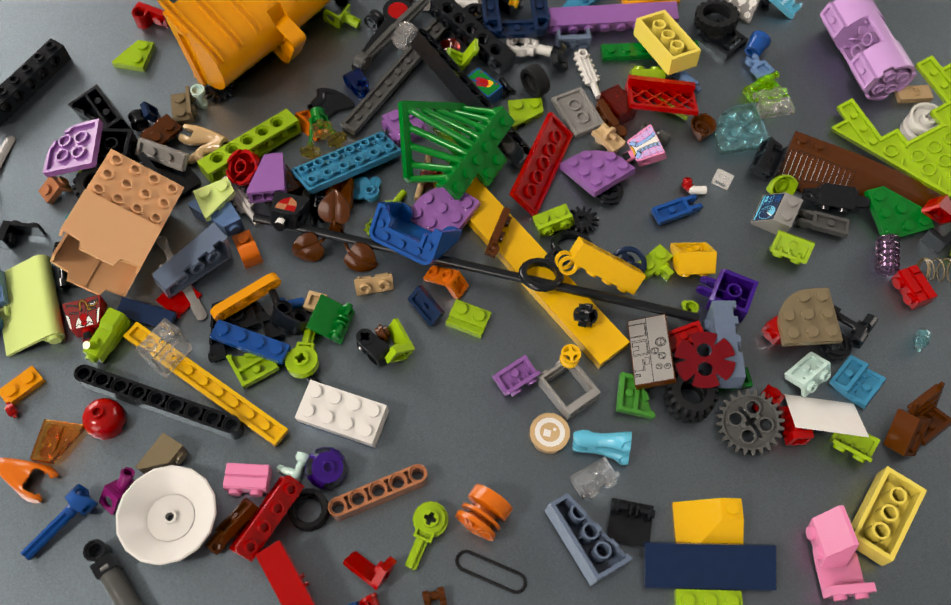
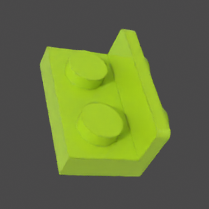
[532,203,574,238]
[769,230,815,265]

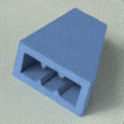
[188,199,244,236]

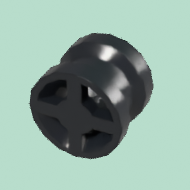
[364,9,384,31]
[128,109,149,131]

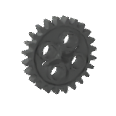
[716,389,785,456]

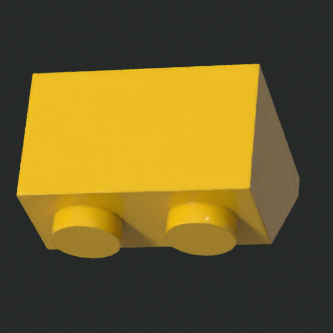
[670,242,717,277]

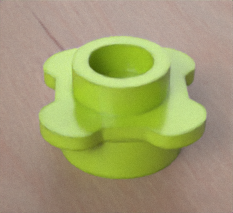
[681,300,700,313]

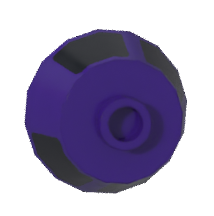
[305,447,347,489]

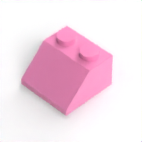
[806,505,859,568]

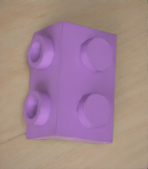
[492,354,541,397]

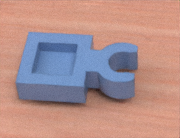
[745,53,775,82]

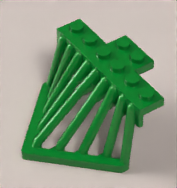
[398,100,515,200]

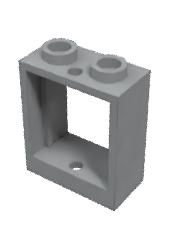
[538,357,601,421]

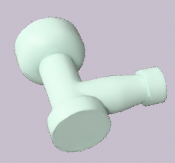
[190,84,208,109]
[276,451,309,483]

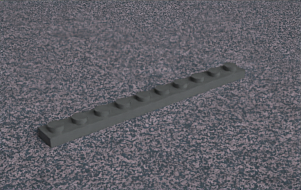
[341,19,448,136]

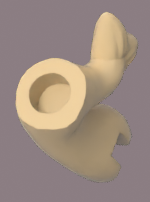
[178,124,230,165]

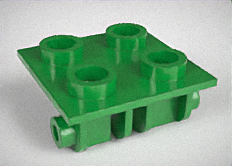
[306,294,355,345]

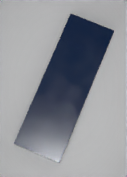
[644,542,776,590]

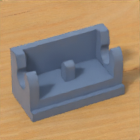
[555,28,592,50]

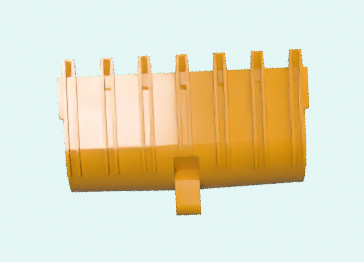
[157,0,331,90]

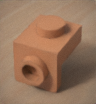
[38,176,73,204]

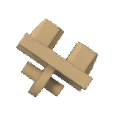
[591,123,626,153]

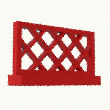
[624,74,699,116]

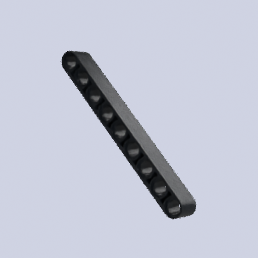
[74,364,245,440]

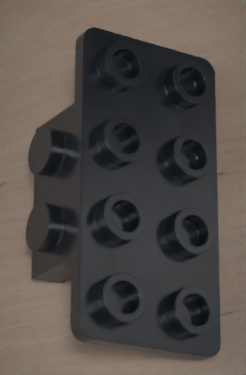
[134,142,201,198]

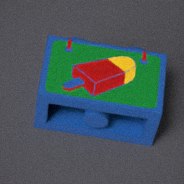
[468,67,503,105]

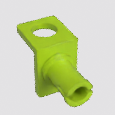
[323,3,362,29]

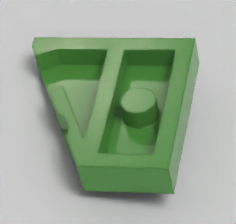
[615,372,655,420]

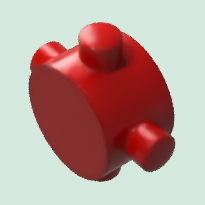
[4,402,19,418]

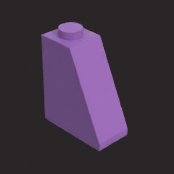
[247,153,287,203]

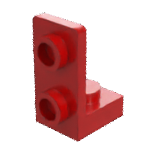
[777,406,814,446]
[343,551,397,590]

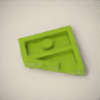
[507,98,544,130]
[226,353,280,389]

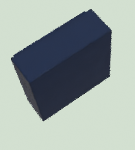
[140,101,160,123]

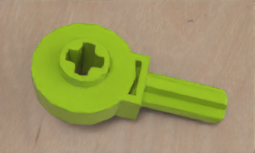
[285,328,319,379]
[405,501,449,570]

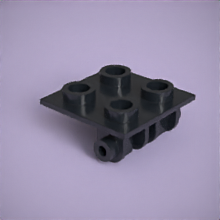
[607,498,655,547]

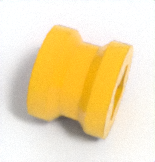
[559,344,581,369]

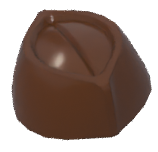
[691,113,717,142]

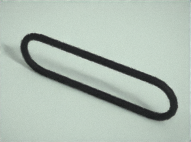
[455,550,527,594]

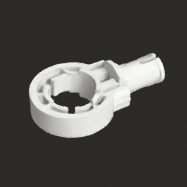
[506,37,553,57]

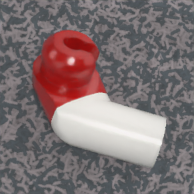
[681,177,707,195]

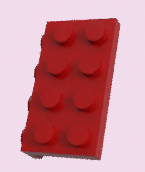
[229,475,305,562]

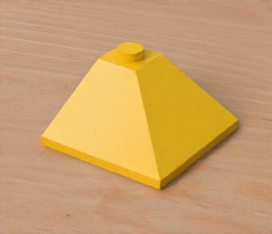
[672,498,744,544]

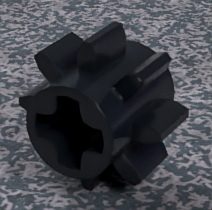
[573,303,598,327]

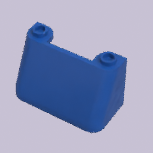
[369,201,463,265]

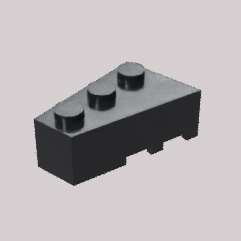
[68,84,131,129]

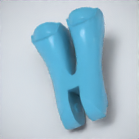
[572,430,632,465]

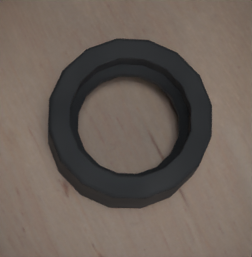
[520,63,550,98]
[287,488,330,532]

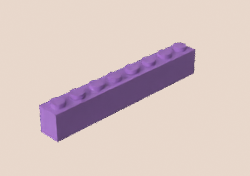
[548,1,679,35]

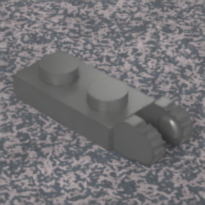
[796,209,850,238]

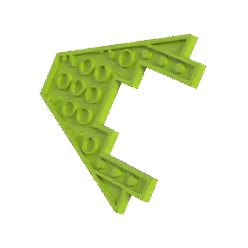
[831,55,951,199]

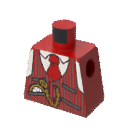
[62,295,107,342]

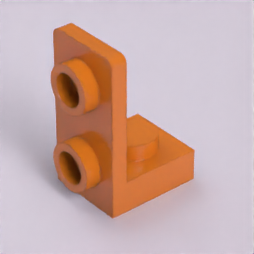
[423,265,469,299]

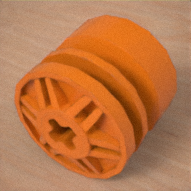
[455,484,513,541]

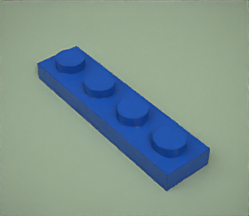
[209,319,291,365]

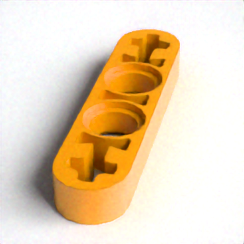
[210,272,281,322]

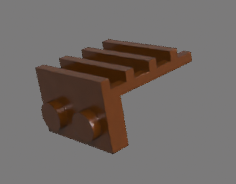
[907,381,951,446]

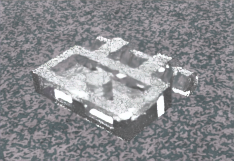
[753,86,796,119]

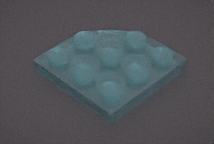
[713,103,769,155]

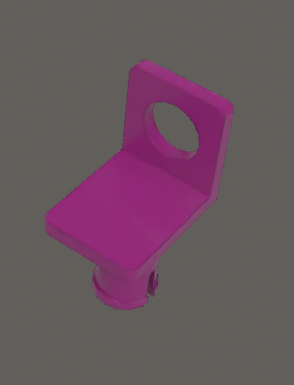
[99,467,135,515]

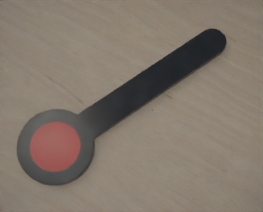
[351,0,412,73]

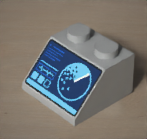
[750,192,803,235]

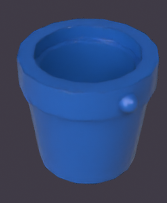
[745,30,771,58]

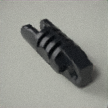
[309,189,326,225]

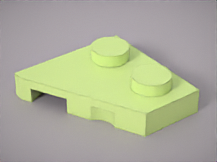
[193,177,236,222]

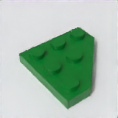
[864,186,935,243]

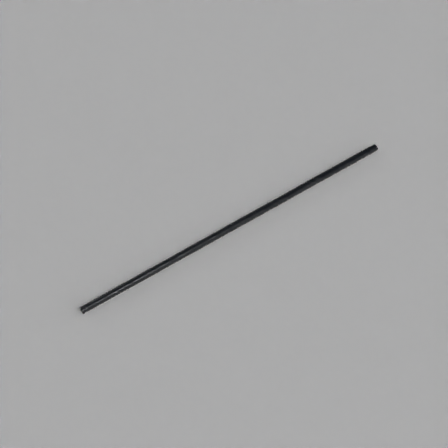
[253,213,700,322]

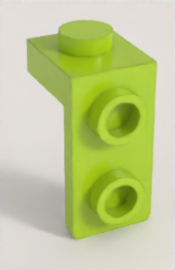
[446,38,479,71]

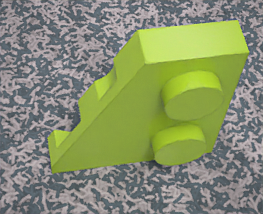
[112,40,156,72]

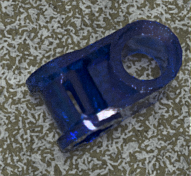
[343,68,370,100]

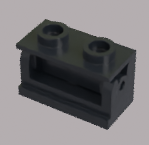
[749,136,788,181]

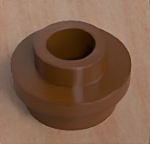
[375,324,391,342]

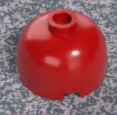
[226,149,261,187]
[82,398,127,440]

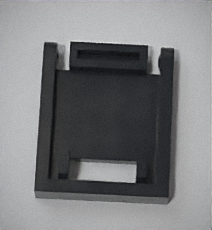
[696,18,748,61]

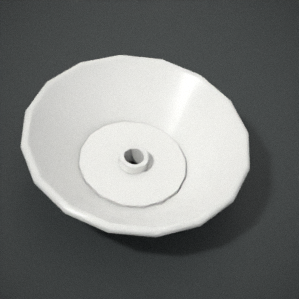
[116,465,217,565]

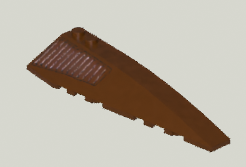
[777,131,951,207]

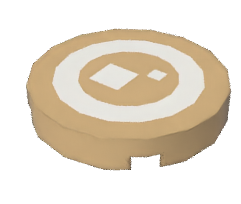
[529,413,570,454]

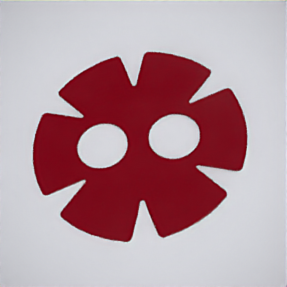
[674,332,736,388]

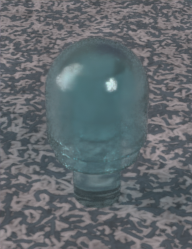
[913,327,932,352]

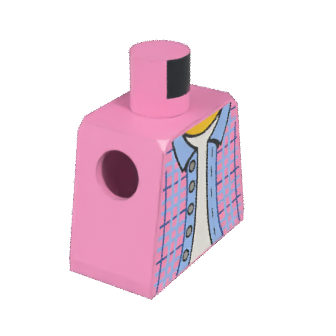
[621,124,667,167]

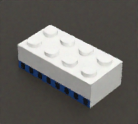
[295,380,389,449]

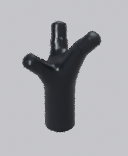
[498,76,516,99]

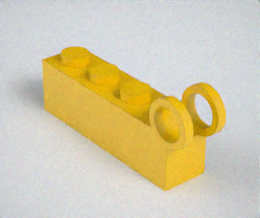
[555,236,646,295]

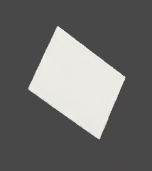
[784,394,869,437]

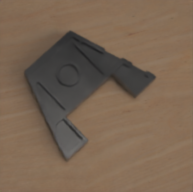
[208,299,285,363]

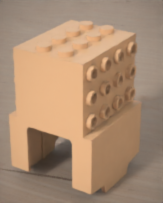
[50,149,184,297]

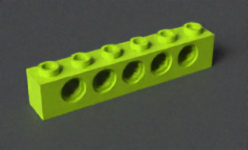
[197,108,302,183]

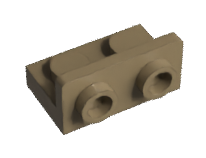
[170,86,198,125]

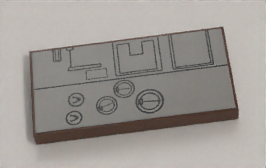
[627,314,677,390]

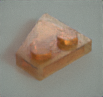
[30,419,85,464]

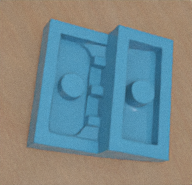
[829,355,886,410]

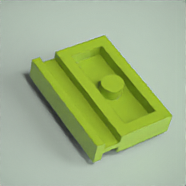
[445,299,492,339]

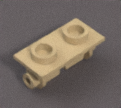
[354,272,394,296]

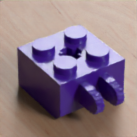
[696,269,759,323]

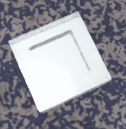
[711,168,734,190]

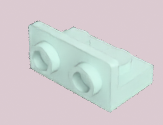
[784,352,831,397]

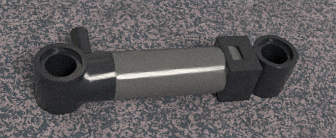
[83,539,142,605]

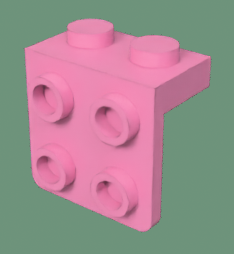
[814,552,877,602]

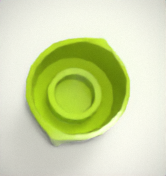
[766,174,799,195]

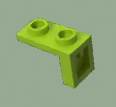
[385,318,415,364]

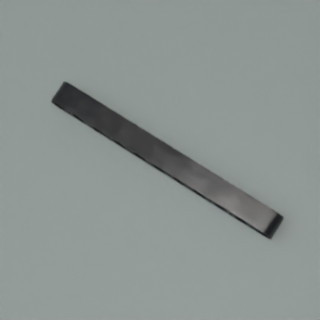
[410,28,531,169]

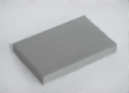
[551,87,605,139]

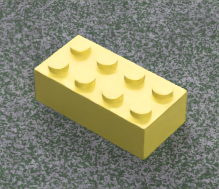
[633,10,701,75]
[851,466,927,566]

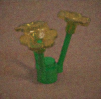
[300,107,347,159]

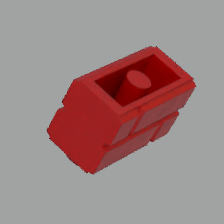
[891,264,938,310]

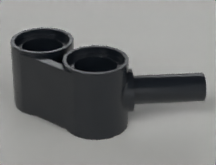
[269,289,310,336]

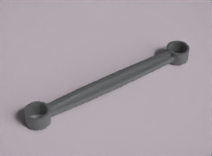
[353,0,432,71]

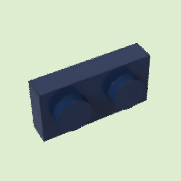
[408,285,445,326]

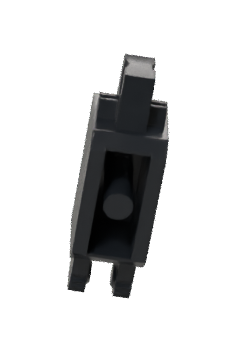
[802,183,870,213]

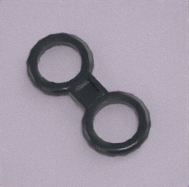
[519,230,592,292]

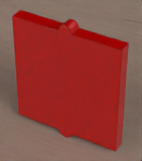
[155,284,202,319]

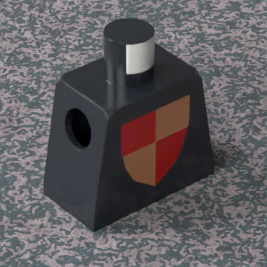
[270,191,310,232]

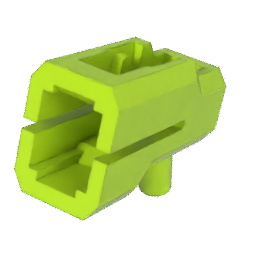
[82,307,131,364]

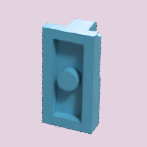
[769,0,803,19]

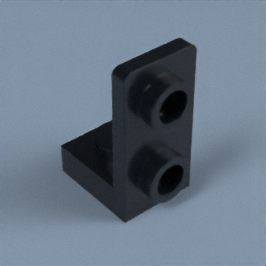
[0,220,47,250]

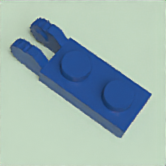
[651,194,703,226]

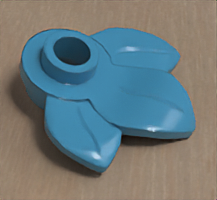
[353,176,382,202]

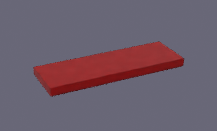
[509,112,574,216]

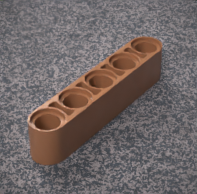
[328,464,428,521]

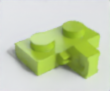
[638,244,674,281]

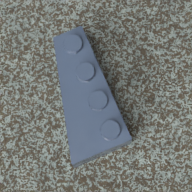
[152,223,233,299]
[702,300,746,388]
[544,493,633,586]

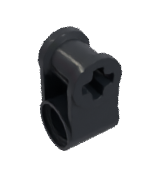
[356,328,390,366]

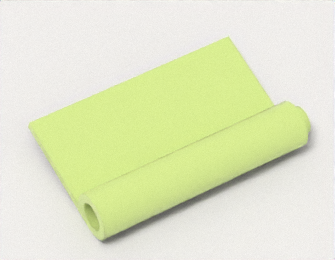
[0,254,65,357]

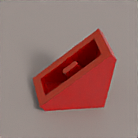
[921,194,951,225]

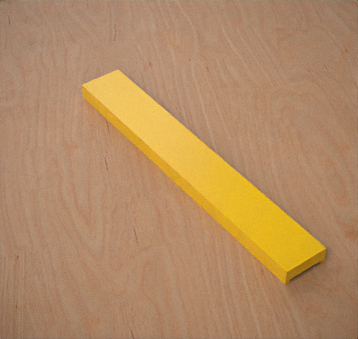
[434,177,630,369]

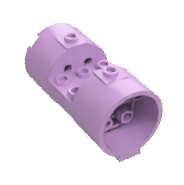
[820,0,916,101]

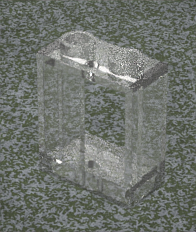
[136,318,193,379]

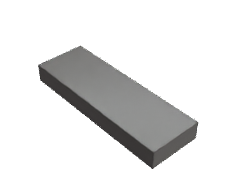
[135,137,189,172]

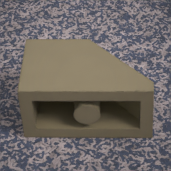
[136,433,188,474]

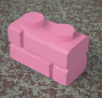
[223,463,272,497]

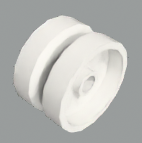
[900,102,938,141]

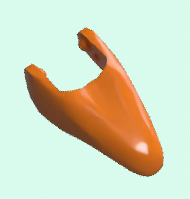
[0,458,59,504]

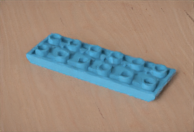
[290,131,401,194]

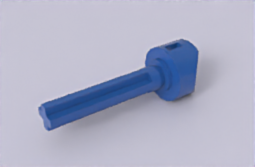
[20,484,98,560]

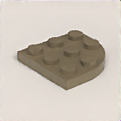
[777,288,843,347]

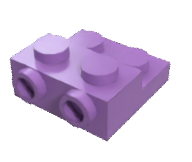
[381,109,429,148]

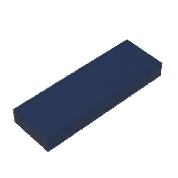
[117,297,177,332]

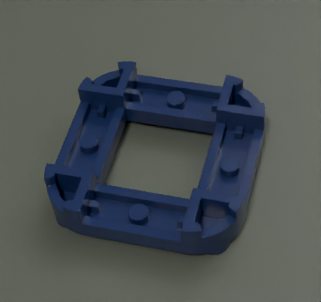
[481,0,550,39]

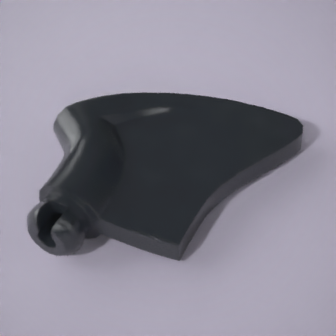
[307,88,355,118]

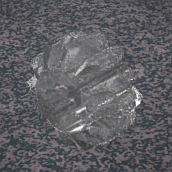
[392,21,418,51]

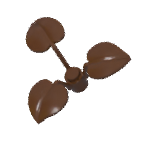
[292,189,378,272]

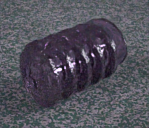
[874,234,901,276]

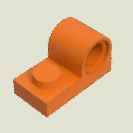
[232,230,263,269]

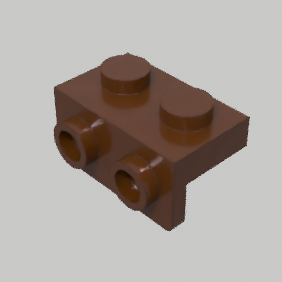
[140,114,183,145]

